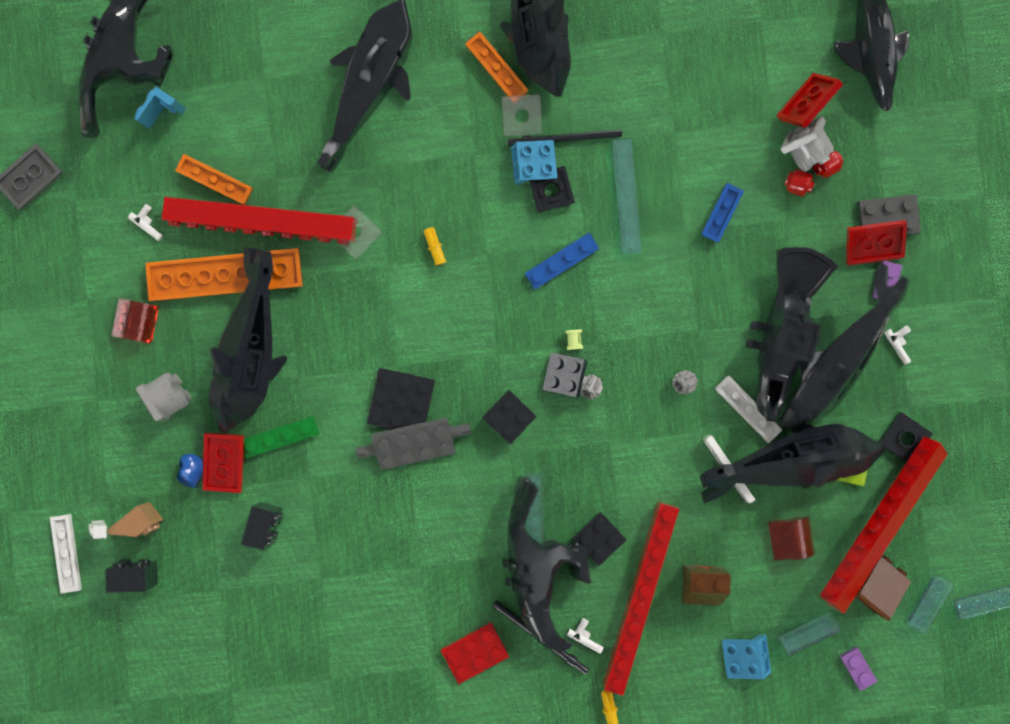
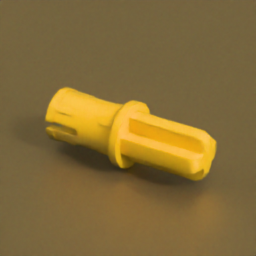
[424,227,447,266]
[601,690,619,724]

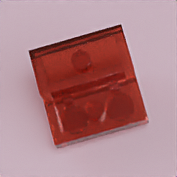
[111,298,159,344]
[768,516,815,560]

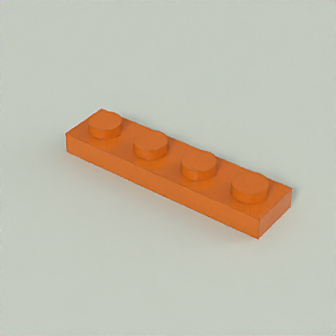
[465,32,528,104]
[175,154,254,205]

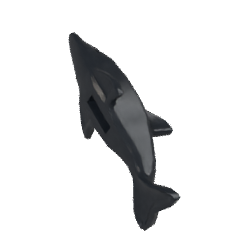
[834,0,910,111]

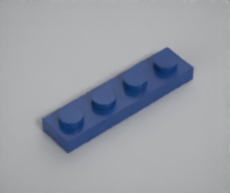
[525,233,599,290]

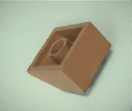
[107,502,164,537]

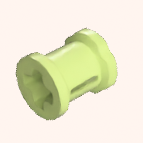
[565,329,583,350]

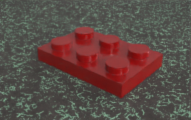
[776,73,843,128]
[845,220,907,265]
[202,432,244,493]
[440,622,509,684]

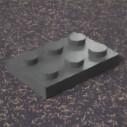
[0,143,64,211]
[857,195,921,235]

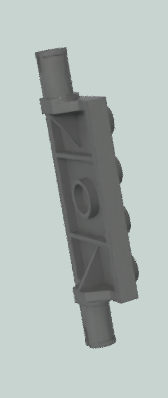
[356,417,471,470]

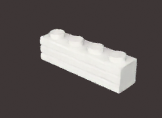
[89,520,106,539]

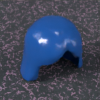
[177,454,203,488]

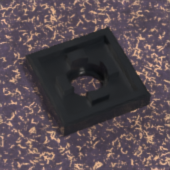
[529,166,575,213]
[879,412,933,463]

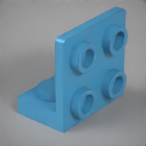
[134,87,186,129]
[511,140,557,185]
[722,634,771,679]

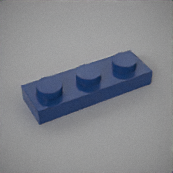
[701,183,744,243]

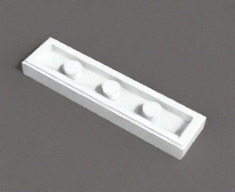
[714,375,782,443]
[703,435,755,503]
[50,514,82,593]

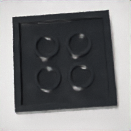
[367,368,436,429]

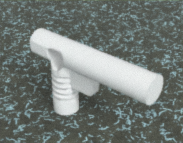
[128,204,163,241]
[884,325,911,365]
[566,618,604,654]

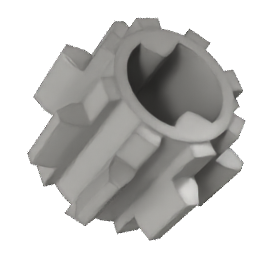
[672,370,698,395]
[580,374,604,400]

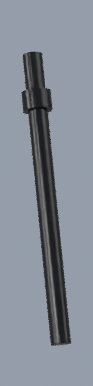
[508,129,622,147]
[492,600,589,675]

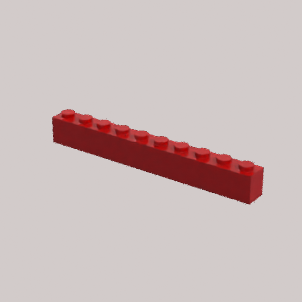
[161,197,357,245]
[819,436,948,614]
[603,501,679,696]

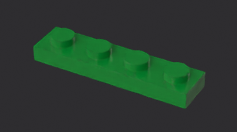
[244,416,320,458]

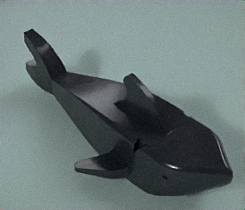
[318,0,413,173]
[500,0,571,97]
[208,247,288,433]
[780,262,910,428]
[700,423,885,504]

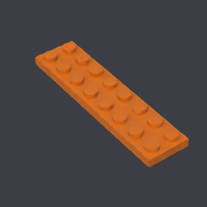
[145,248,303,302]

